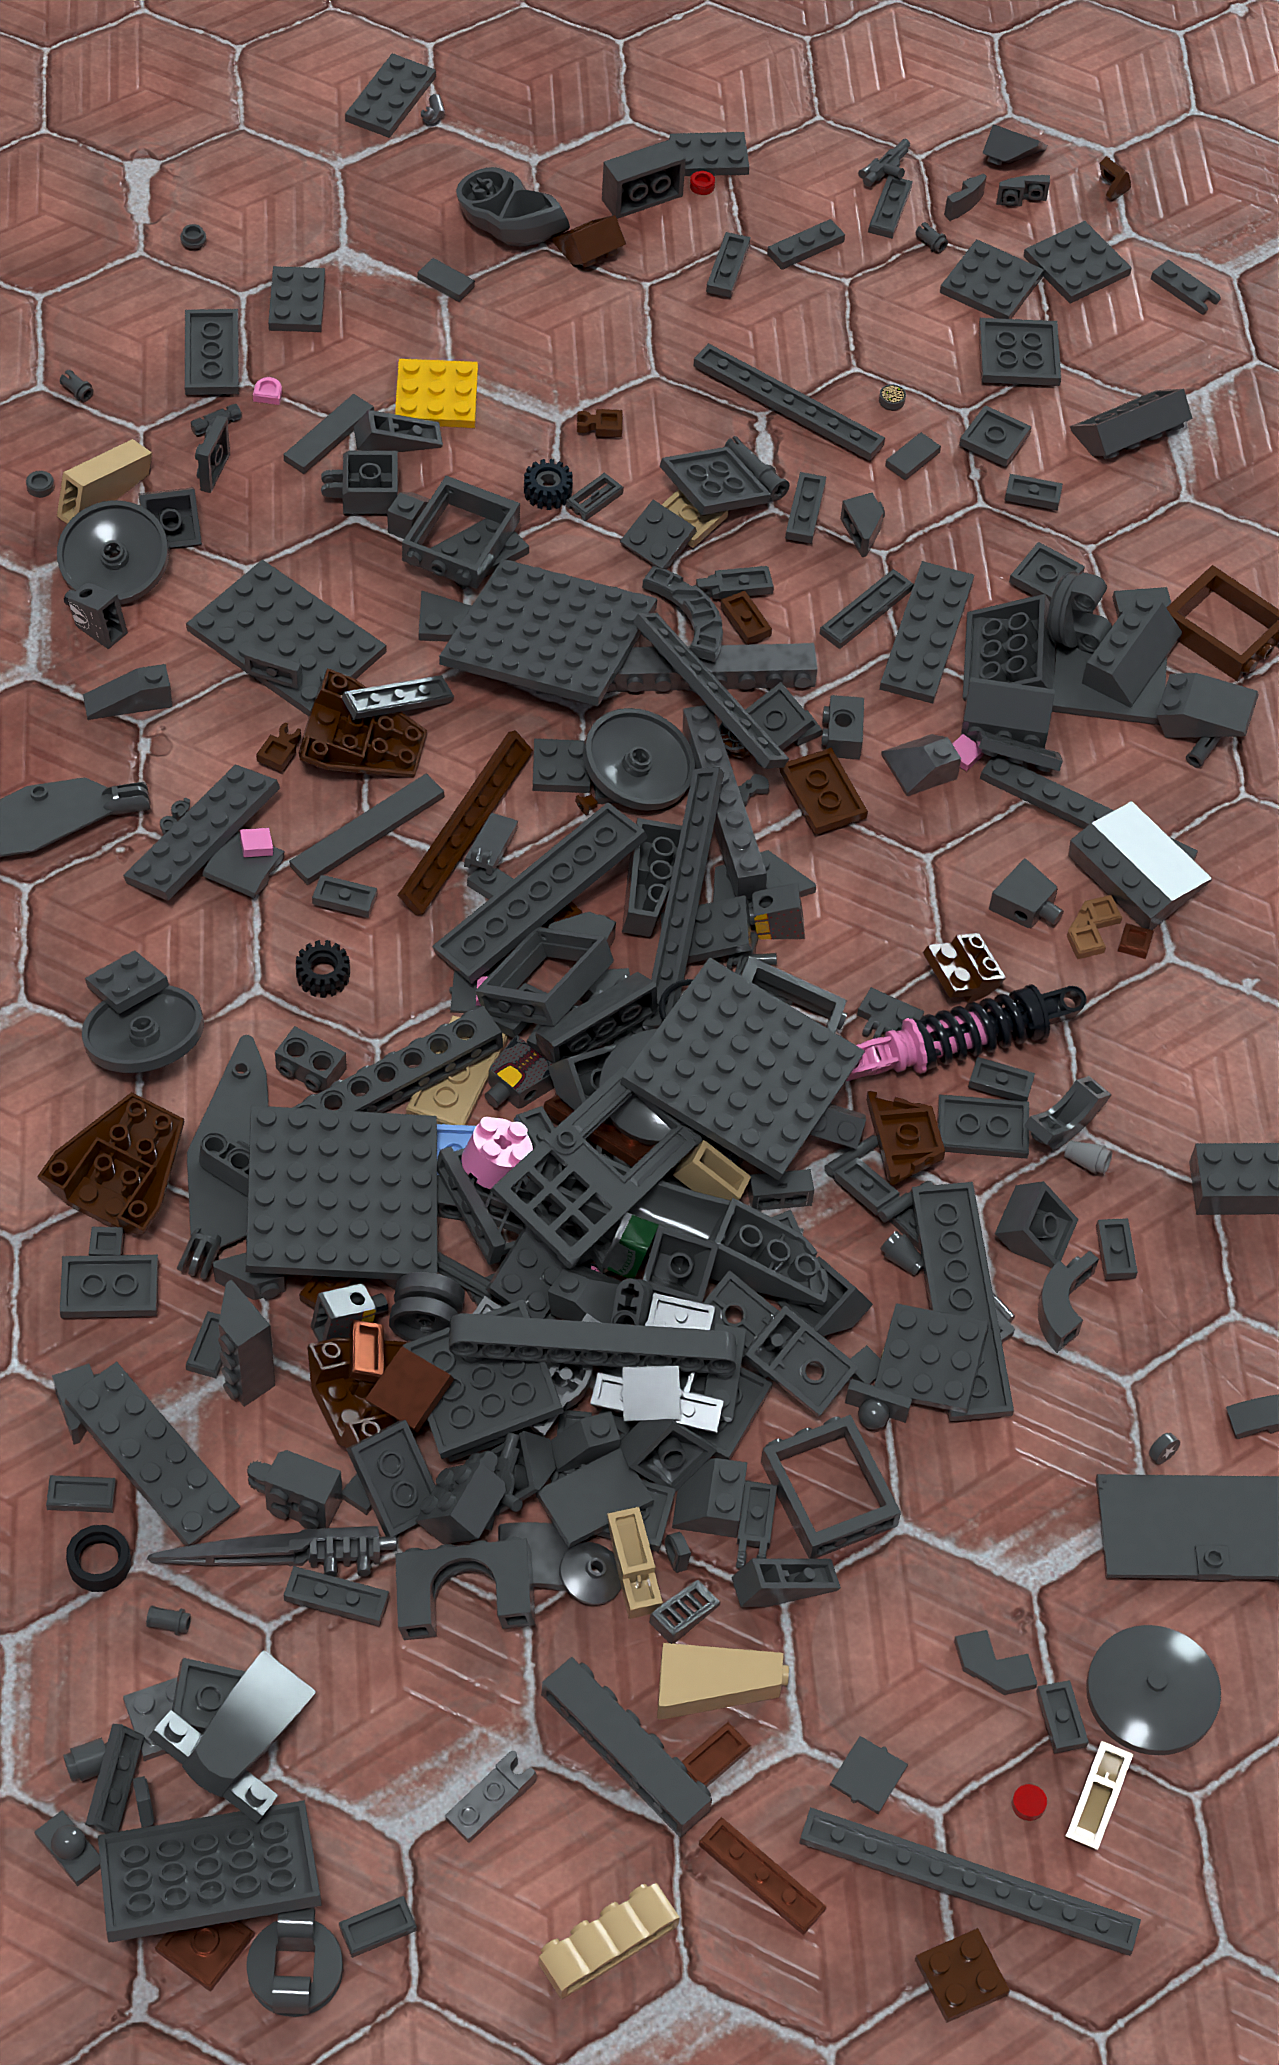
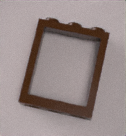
[1166,565,1279,682]

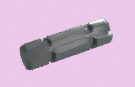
[190,404,242,436]

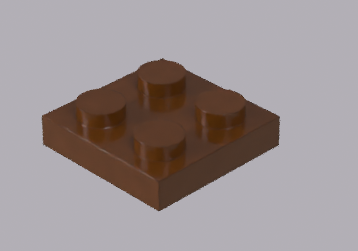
[915,1928,1010,2023]

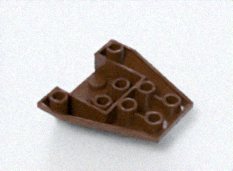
[298,668,427,778]
[37,1092,185,1234]
[307,1337,412,1448]

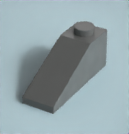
[354,410,443,452]
[83,664,172,720]
[731,1558,841,1607]

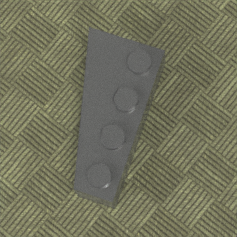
[622,818,682,937]

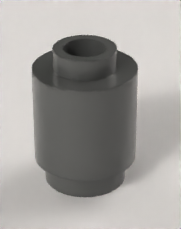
[63,1737,107,1781]

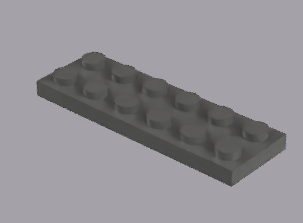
[879,561,975,704]
[123,764,280,901]
[64,1361,240,1546]

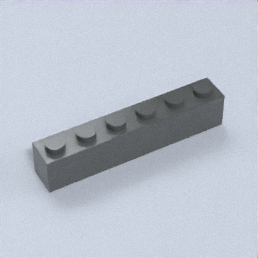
[541,1657,712,1838]

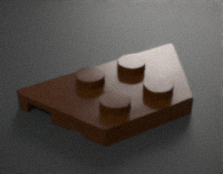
[866,1091,945,1185]

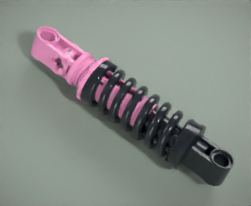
[846,984,1087,1081]

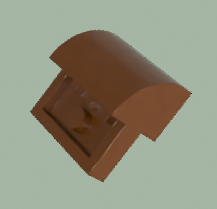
[923,933,1006,1003]

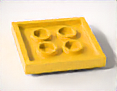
[395,359,478,428]

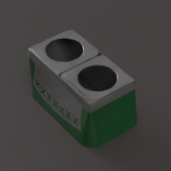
[601,1212,659,1279]

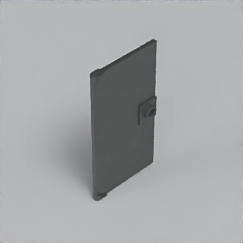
[1096,1474,1279,1580]

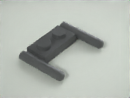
[824,1135,934,1222]

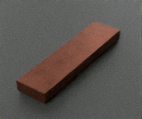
[699,1817,827,1935]

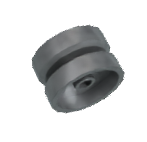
[389,1272,465,1341]

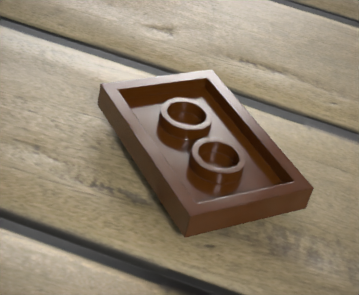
[779,747,868,835]

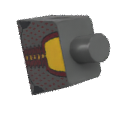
[485,1035,554,1108]

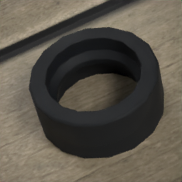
[66,1525,131,1592]

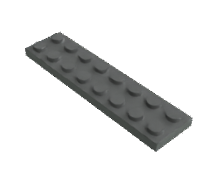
[432,802,647,984]
[911,1182,1014,1421]

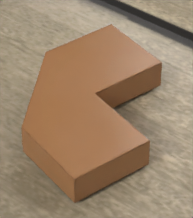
[1067,895,1122,959]

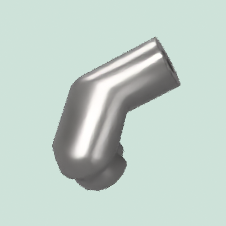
[421,94,445,124]

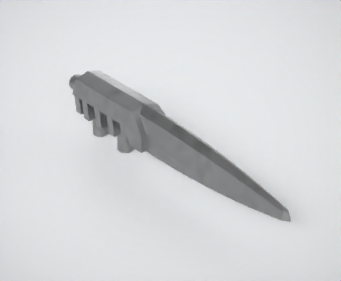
[147,1526,396,1577]

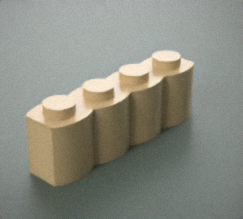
[538,1883,680,1999]

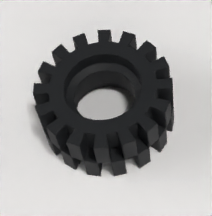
[296,940,350,998]

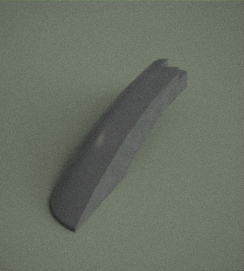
[525,1153,828,1306]

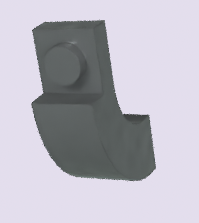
[1024,1076,1112,1150]
[1038,1251,1099,1353]

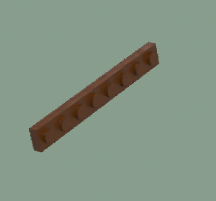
[397,730,533,915]

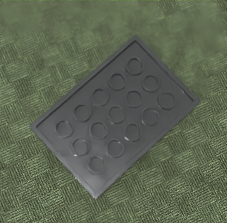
[186,559,387,717]
[98,1800,322,1943]

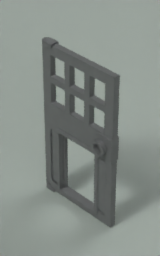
[490,1065,703,1268]

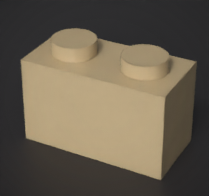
[673,1140,751,1201]

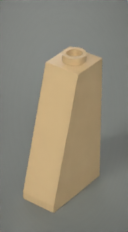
[57,439,152,524]
[657,1643,789,1719]

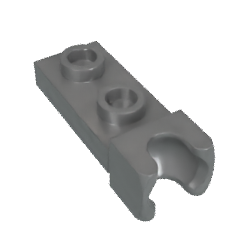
[445,1751,537,1843]

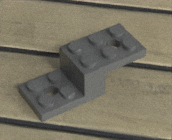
[703,1270,859,1417]

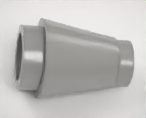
[1064,1140,1112,1174]

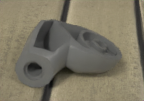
[456,167,570,247]

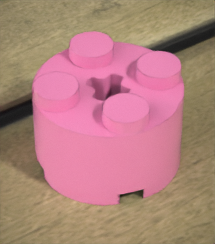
[461,1117,533,1189]

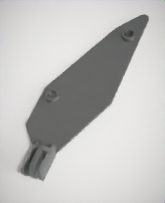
[0,777,150,857]
[177,1035,269,1280]

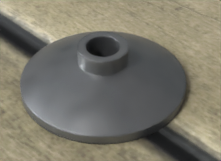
[560,1542,621,1605]

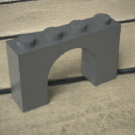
[395,1536,536,1640]

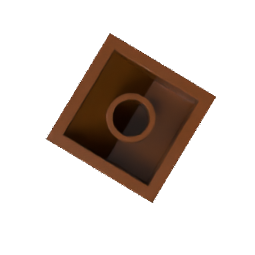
[551,215,626,267]

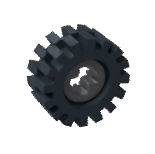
[524,459,573,510]

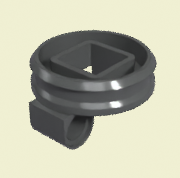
[1047,571,1112,653]
[247,1907,343,2017]

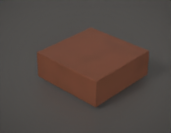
[1118,923,1154,959]

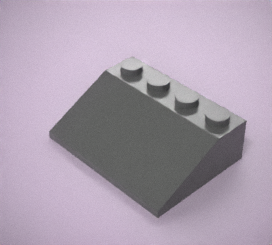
[963,594,1055,701]
[1068,801,1212,930]

